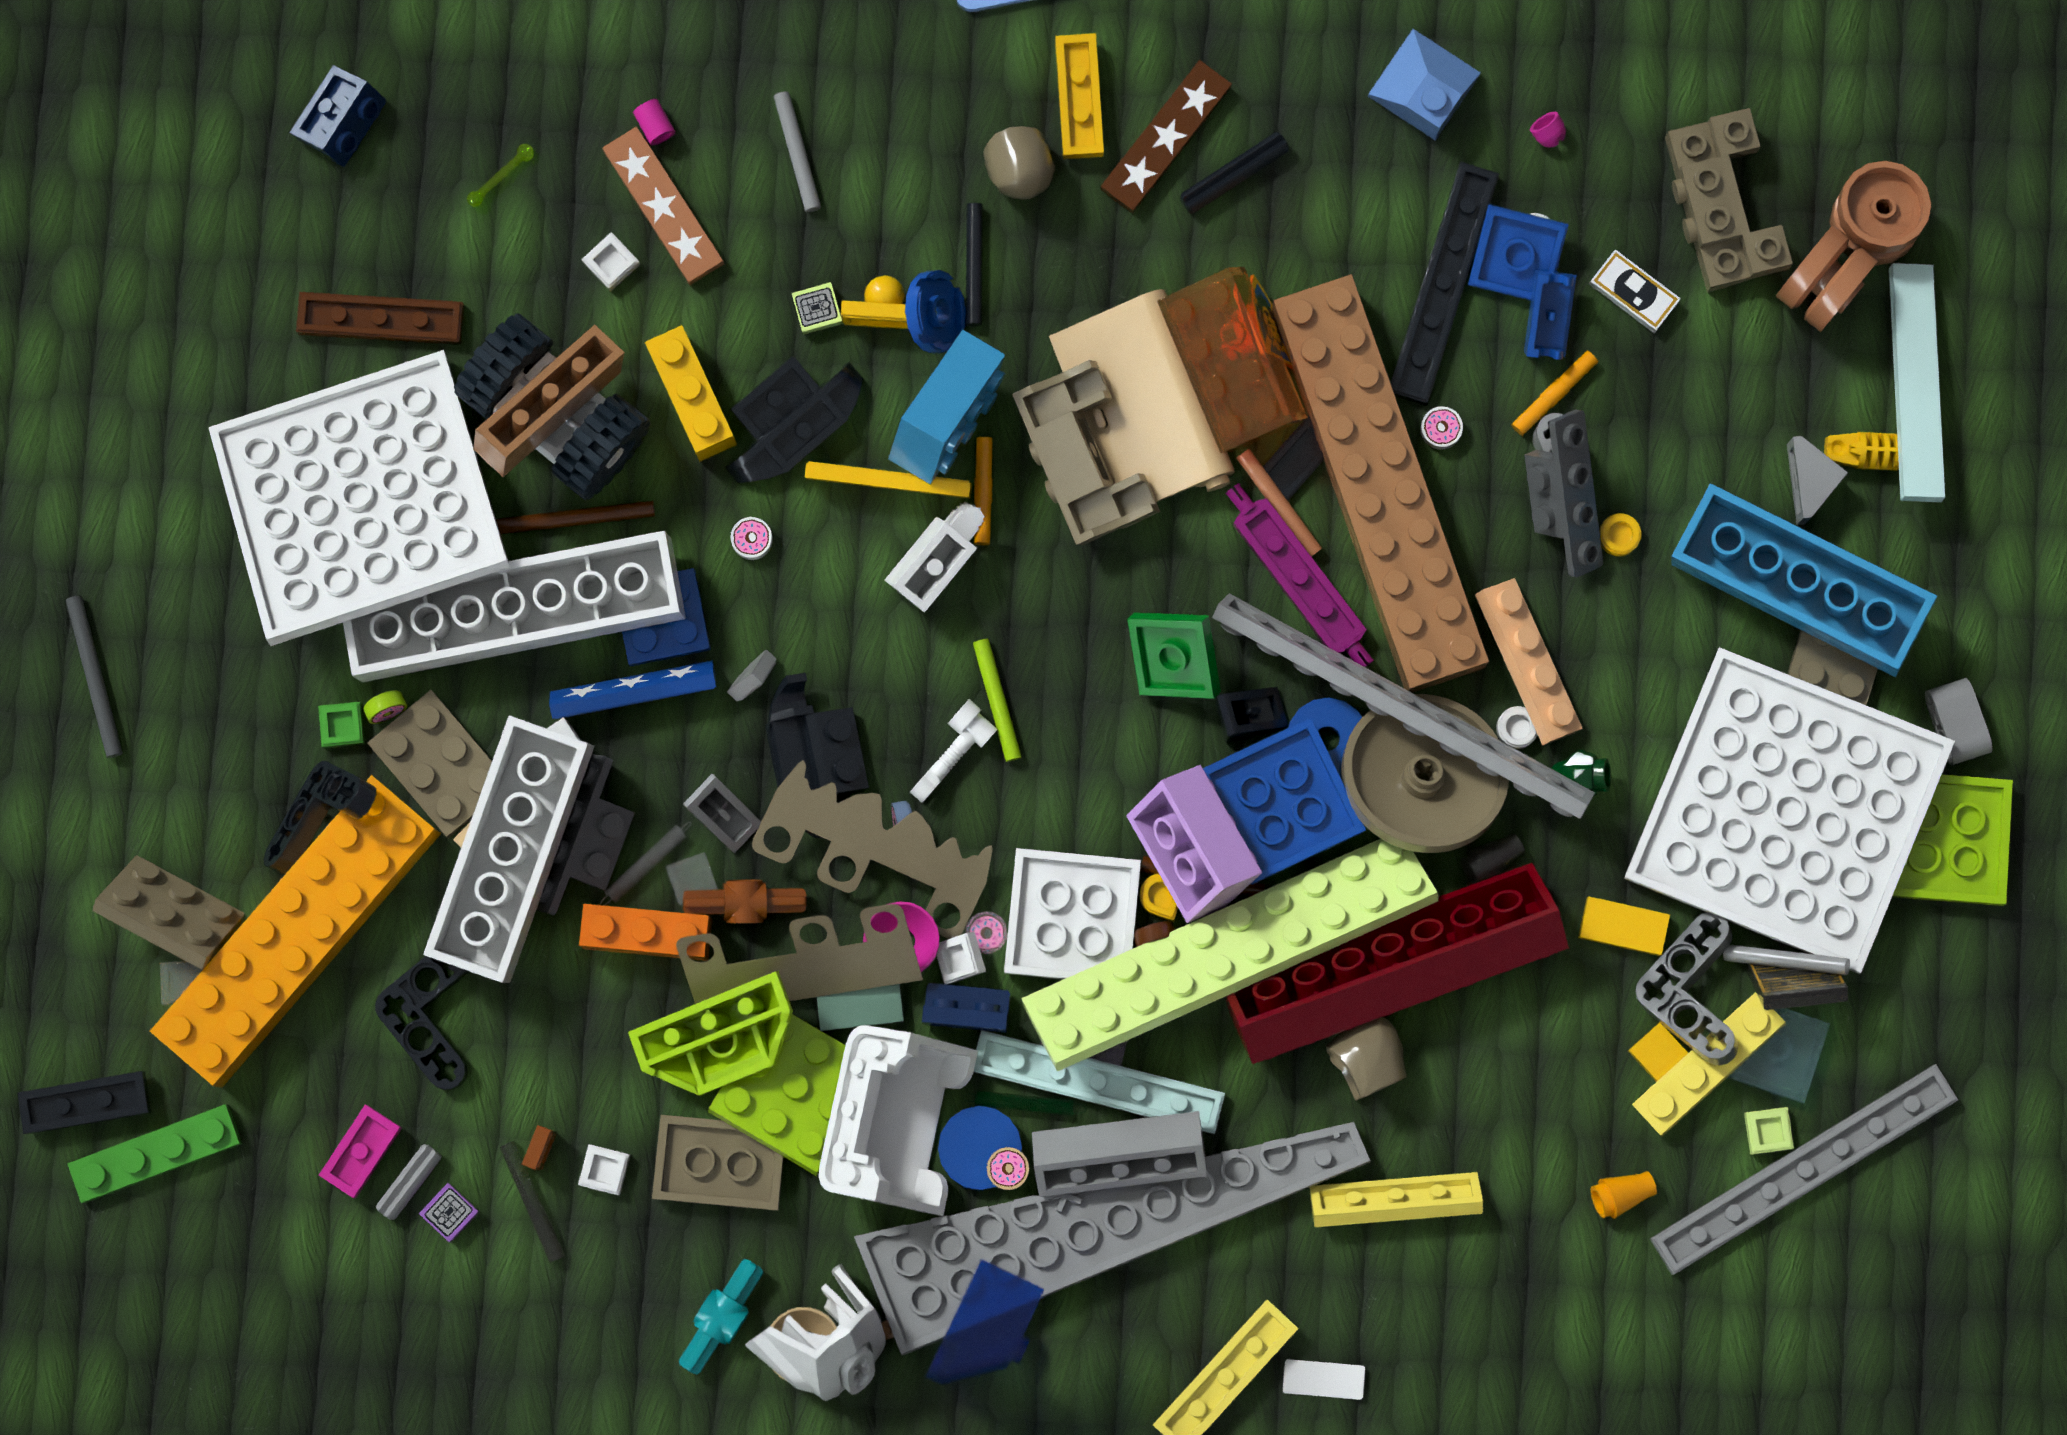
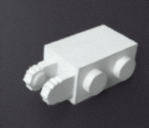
[884,502,985,613]

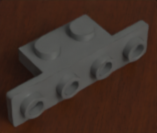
[1524,409,1603,578]
[536,754,634,915]

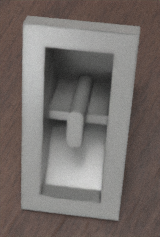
[1787,436,1848,525]
[683,774,761,853]

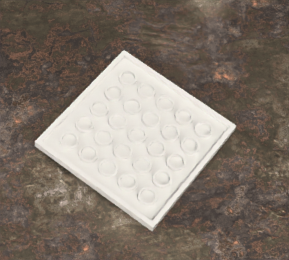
[208,350,510,646]
[1624,647,1955,974]

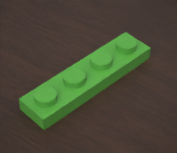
[67,1104,242,1203]

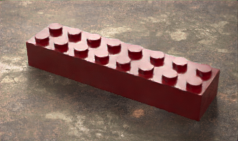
[1224,863,1569,1064]

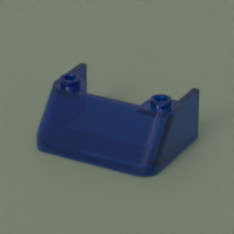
[926,1259,1044,1385]

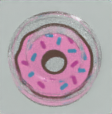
[966,911,1007,954]

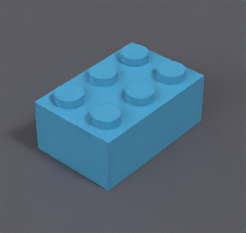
[888,330,1005,484]

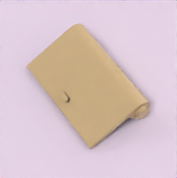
[1049,289,1235,502]

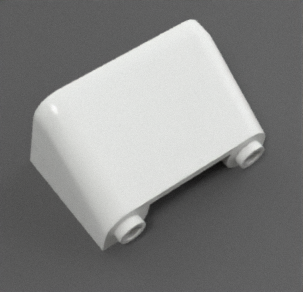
[819,1025,978,1216]

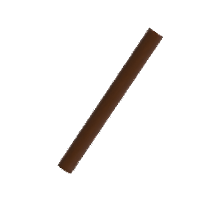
[496,500,655,535]

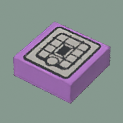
[419,1183,480,1243]

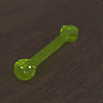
[467,144,534,207]

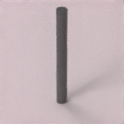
[66,596,123,758]

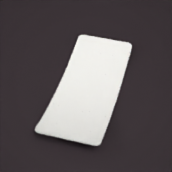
[1283,1359,1365,1400]

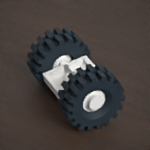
[454,313,651,500]

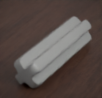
[376,1144,441,1220]

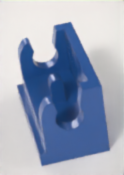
[1524,270,1576,360]

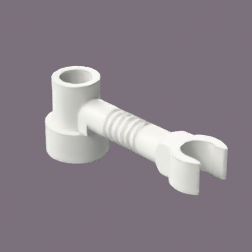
[910,699,997,803]

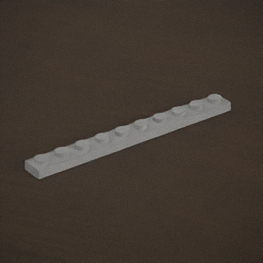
[1212,593,1595,819]

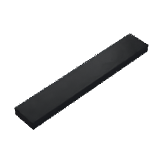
[1390,161,1499,406]

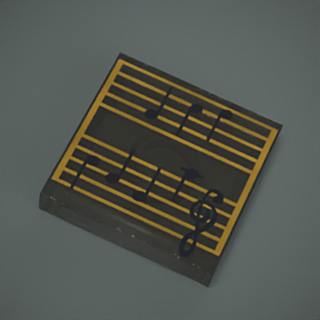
[1747,953,1848,1010]

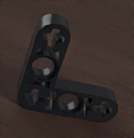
[263,761,376,876]
[375,956,470,1090]

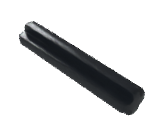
[1180,132,1289,214]

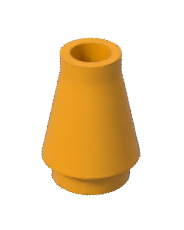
[1590,1171,1657,1219]

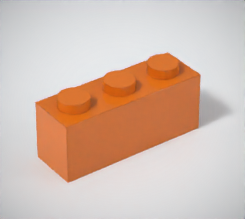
[579,904,712,961]

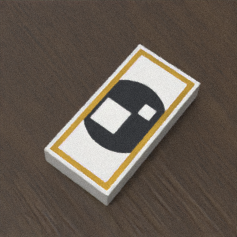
[1589,250,1681,333]

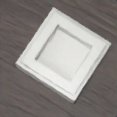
[581,232,640,292]
[936,932,986,984]
[578,1144,630,1196]

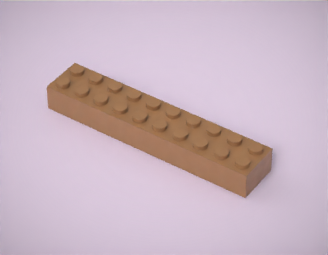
[1272,274,1489,693]

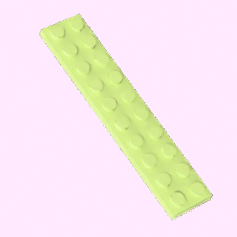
[1022,839,1438,1072]

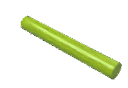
[973,638,1022,762]

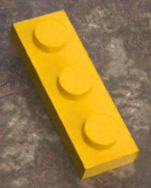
[1055,33,1104,159]

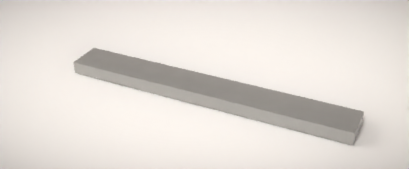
[1649,1064,1958,1275]

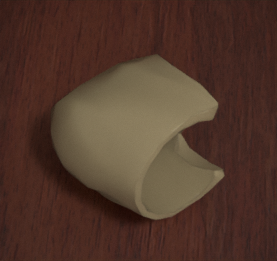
[983,126,1055,200]
[1326,1017,1407,1101]

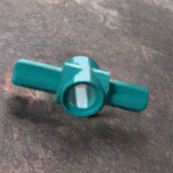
[679,1259,763,1375]

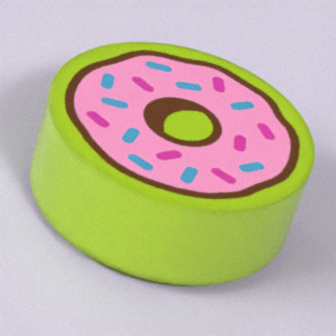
[363,690,407,724]

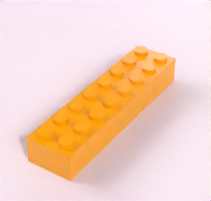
[150,775,441,1088]

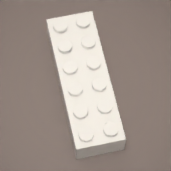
[423,716,594,983]

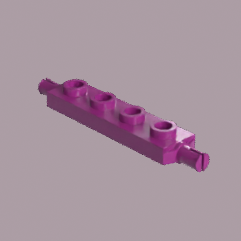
[1226,483,1374,668]

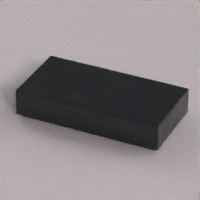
[1263,415,1324,501]

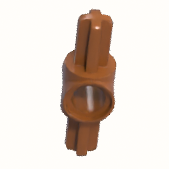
[683,879,807,923]

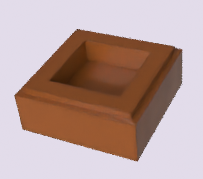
[522,1125,557,1171]

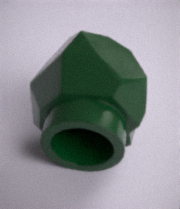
[1551,749,1611,797]

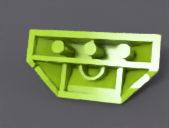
[628,971,793,1095]

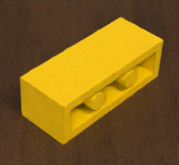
[645,325,737,462]

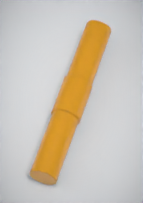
[1511,351,1598,436]
[974,437,993,545]

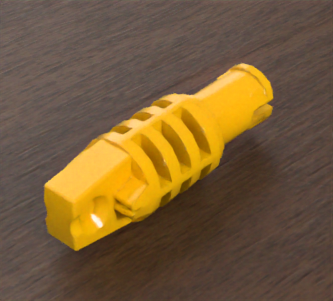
[1824,432,1899,471]

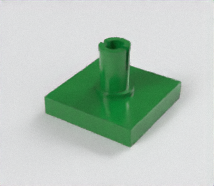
[1127,612,1221,699]

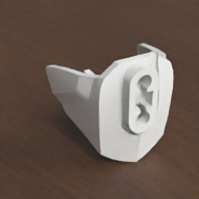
[746,1264,885,1401]

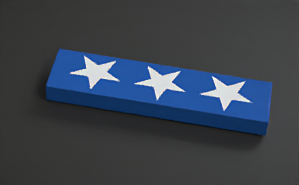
[549,660,716,719]

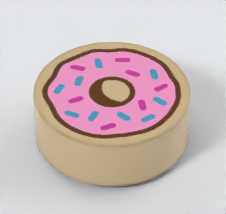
[987,1147,1029,1190]

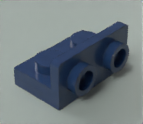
[289,65,386,167]
[922,983,1010,1033]

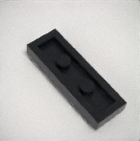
[17,1071,151,1135]

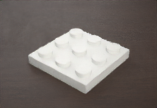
[1004,848,1141,980]

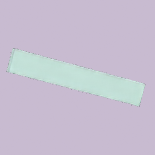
[1889,263,1945,502]
[974,1030,1225,1134]

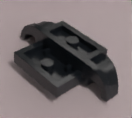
[725,356,863,483]
[765,673,869,838]

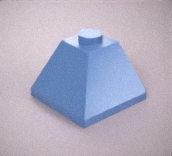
[1368,29,1481,141]

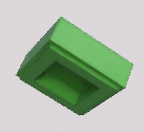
[318,702,365,748]

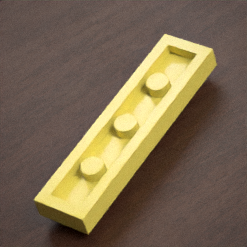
[1632,991,1786,1137]
[1310,1172,1483,1227]
[1153,1300,1299,1435]

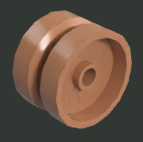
[1830,161,1931,266]
[1775,225,1879,332]

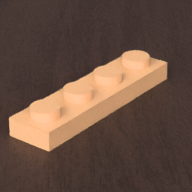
[1475,578,1583,745]

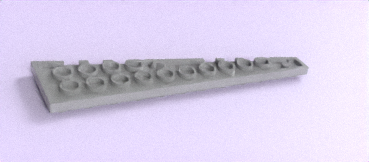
[854,1122,1370,1356]

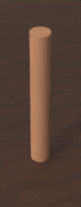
[1236,448,1322,556]

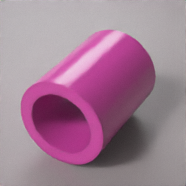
[633,99,675,146]

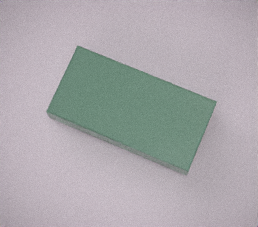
[817,984,904,1031]

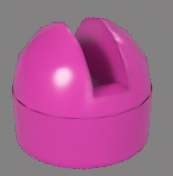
[1530,112,1566,148]

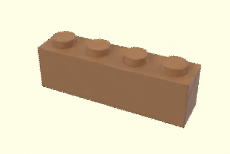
[473,325,625,477]

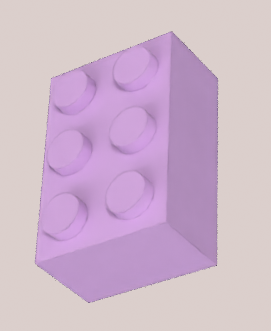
[1126,765,1262,923]

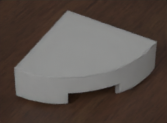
[727,649,777,702]

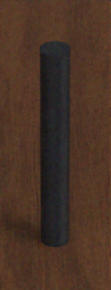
[966,203,983,327]

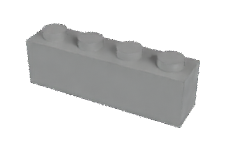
[1032,1111,1207,1197]

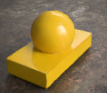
[841,275,908,329]

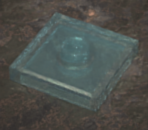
[1727,996,1830,1104]

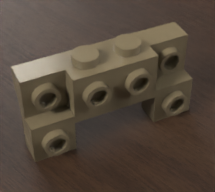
[1665,108,1793,292]
[1012,360,1160,545]

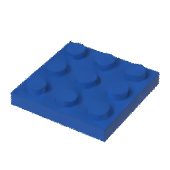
[1203,717,1366,885]

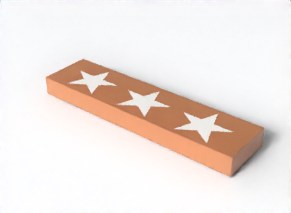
[602,126,724,285]

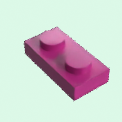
[319,1104,402,1199]

